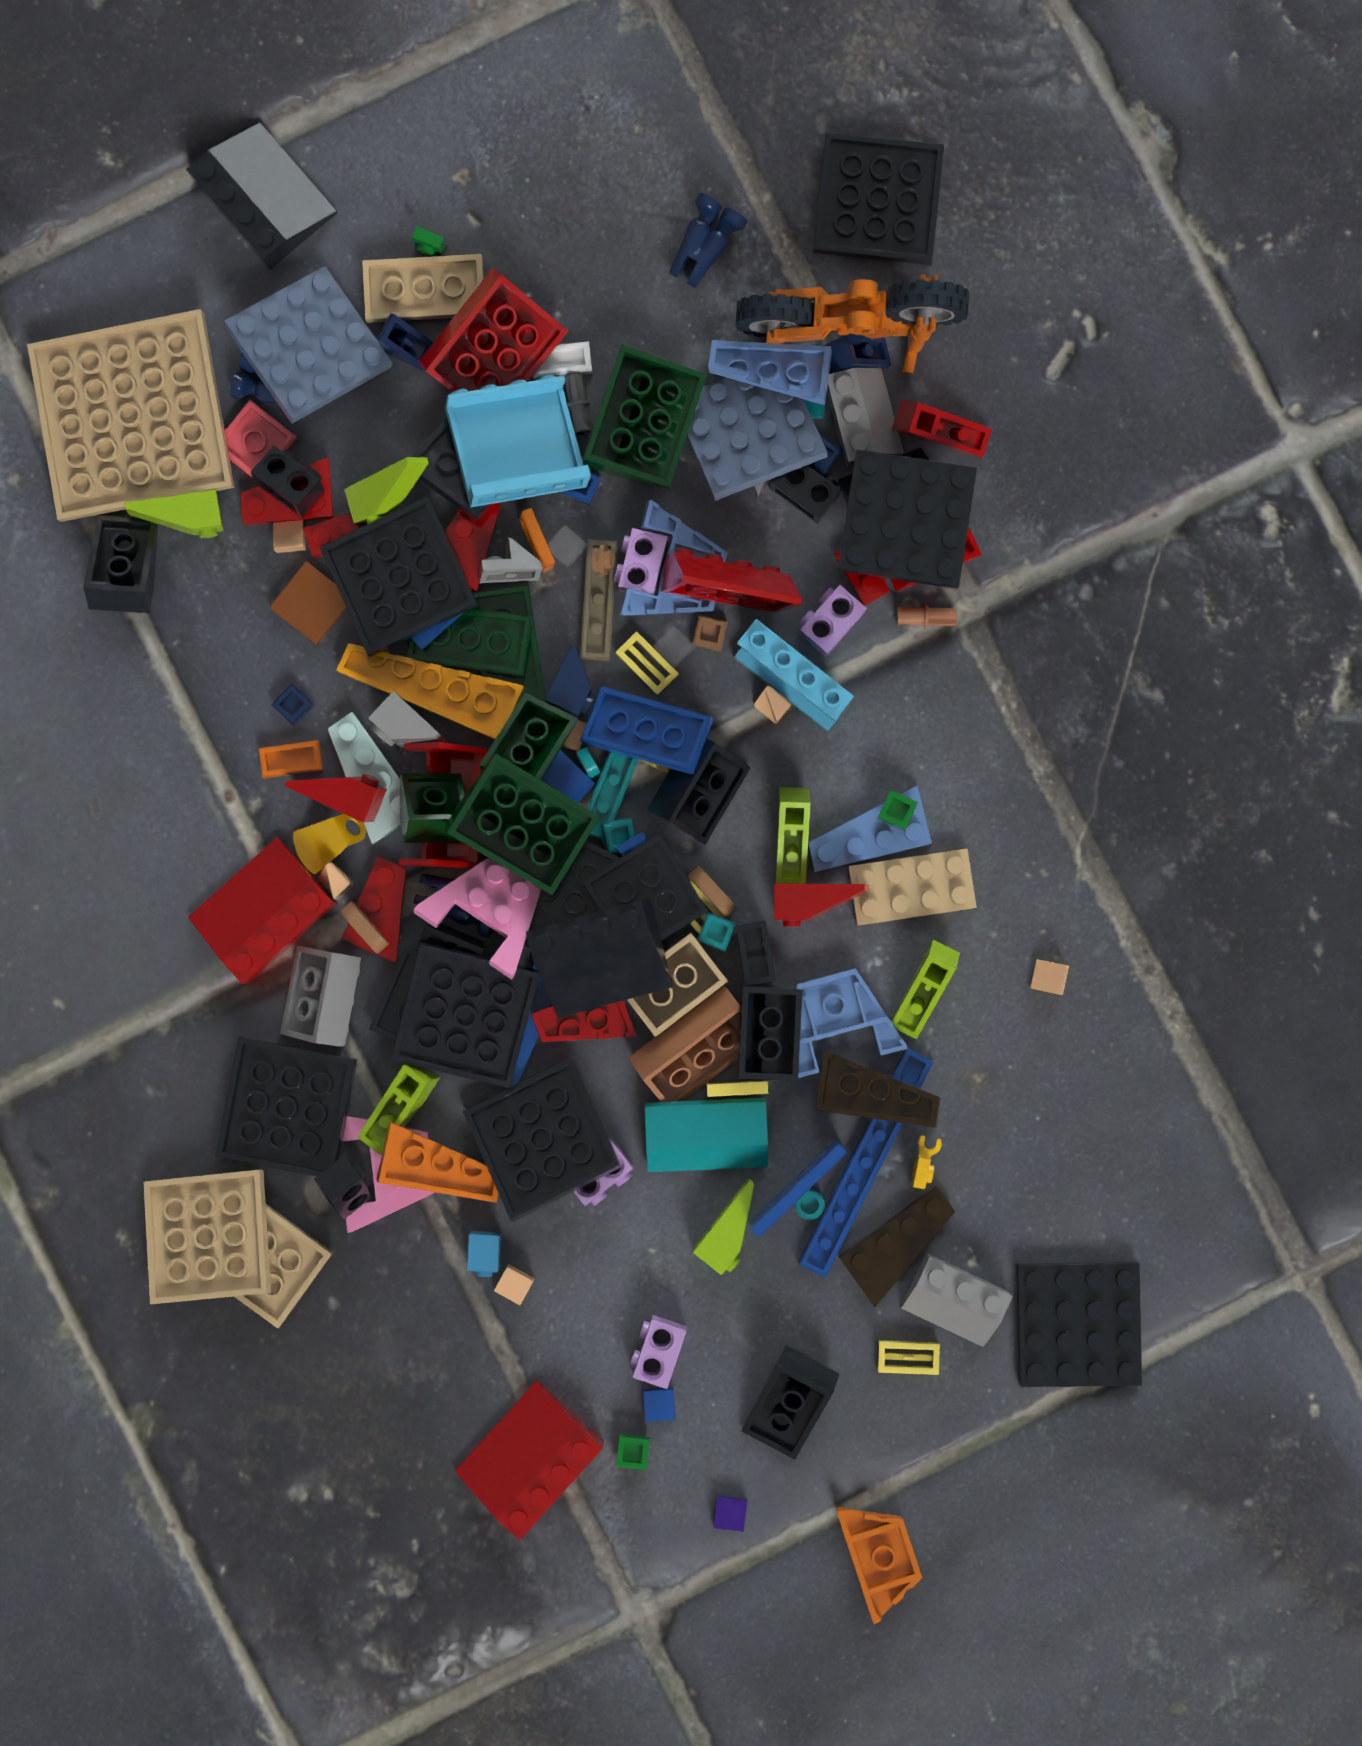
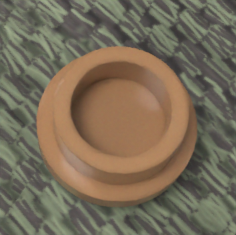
[591,544,615,575]

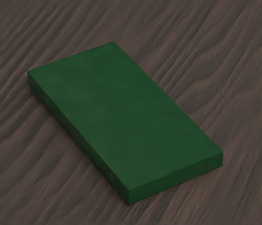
[473,584,546,702]
[406,608,534,677]

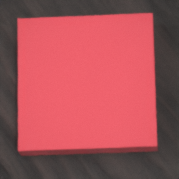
[225,399,298,478]

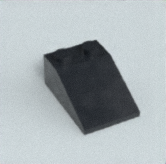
[84,515,158,613]
[741,1345,840,1460]

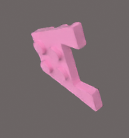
[414,858,541,980]
[342,1116,435,1233]

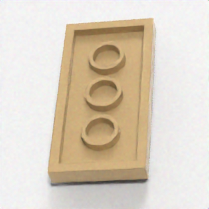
[362,254,484,323]
[848,849,977,926]

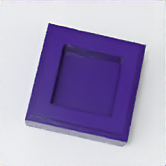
[713,1495,747,1532]

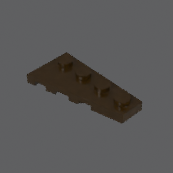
[815,1050,941,1128]
[838,1186,955,1307]

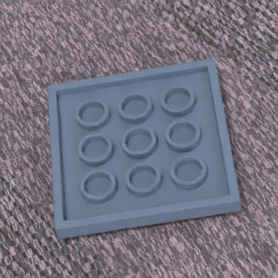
[224,266,393,424]
[687,378,828,501]

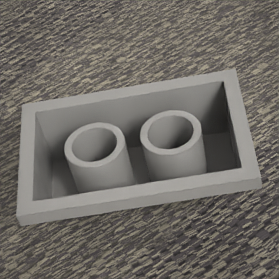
[826,368,904,470]
[368,691,448,748]
[280,945,361,1047]
[900,1253,1013,1347]

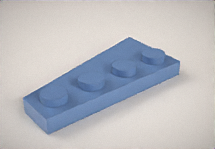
[708,340,832,405]
[808,785,932,872]

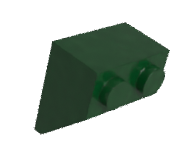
[400,773,465,843]

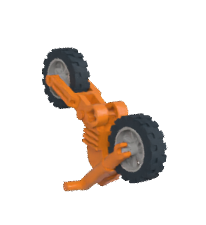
[735,274,969,375]

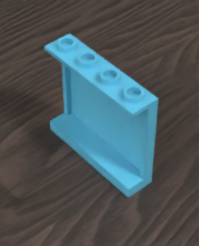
[445,375,591,508]
[734,619,854,732]

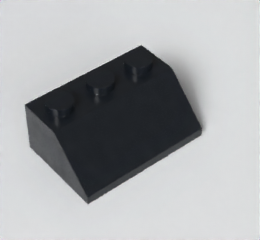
[647,739,751,845]
[737,986,802,1081]

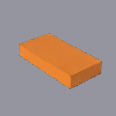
[518,508,555,573]
[258,740,323,779]

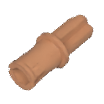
[897,605,957,629]

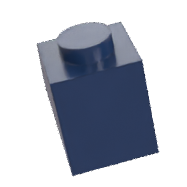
[823,335,891,374]
[545,646,594,718]

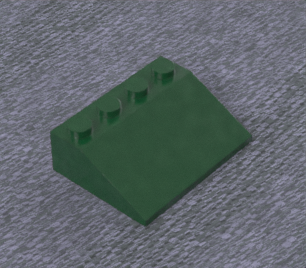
[583,344,707,489]
[443,753,600,895]

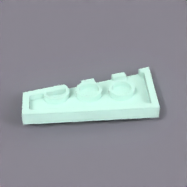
[328,712,401,845]

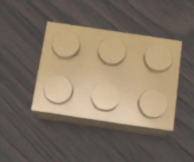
[627,933,728,1037]

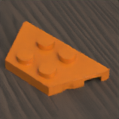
[836,1507,922,1624]

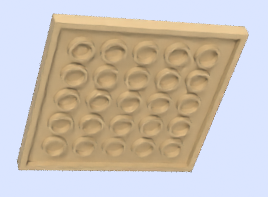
[27,309,235,522]

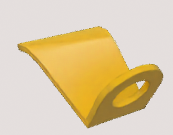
[293,814,366,875]

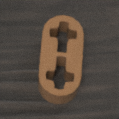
[687,866,737,918]
[340,901,389,954]

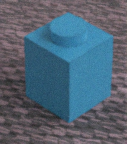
[467,1231,502,1277]

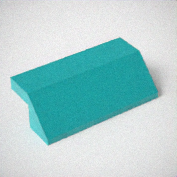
[645,1098,768,1172]

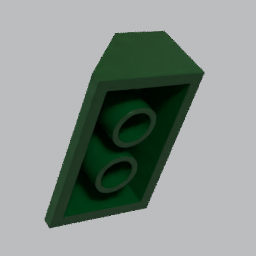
[479,693,578,780]

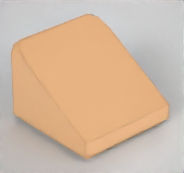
[273,520,306,553]
[1030,959,1069,995]
[494,1264,535,1305]

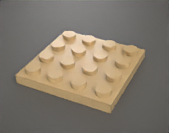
[144,1170,271,1304]

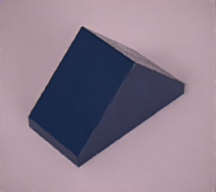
[377,313,434,370]

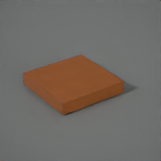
[269,561,347,646]

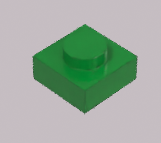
[412,226,447,257]
[877,790,918,831]
[616,1434,650,1470]

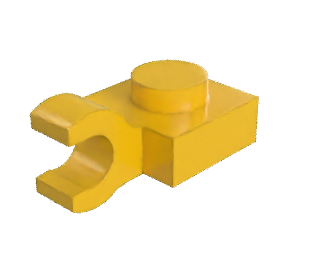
[910,1135,942,1189]

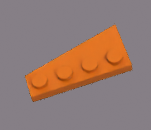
[377,1121,499,1203]

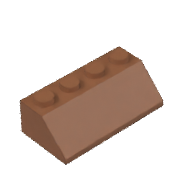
[628,985,741,1102]

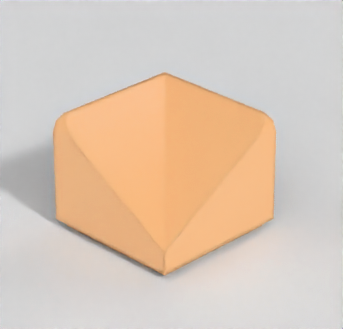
[754,686,791,724]
[319,862,354,900]

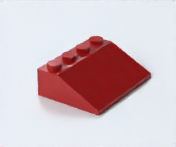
[418,268,568,392]
[661,549,802,613]
[188,837,338,984]
[455,1380,604,1541]

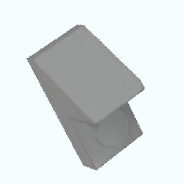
[478,538,543,583]

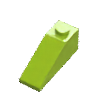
[344,457,429,525]
[124,489,224,538]
[776,787,811,884]
[891,940,960,1039]
[357,1064,441,1155]
[693,1178,754,1275]

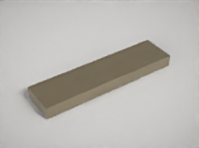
[580,539,618,661]

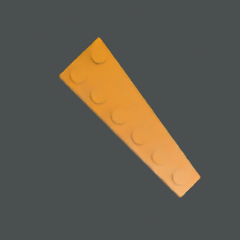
[336,643,525,740]

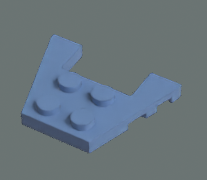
[619,500,728,616]
[796,968,907,1078]

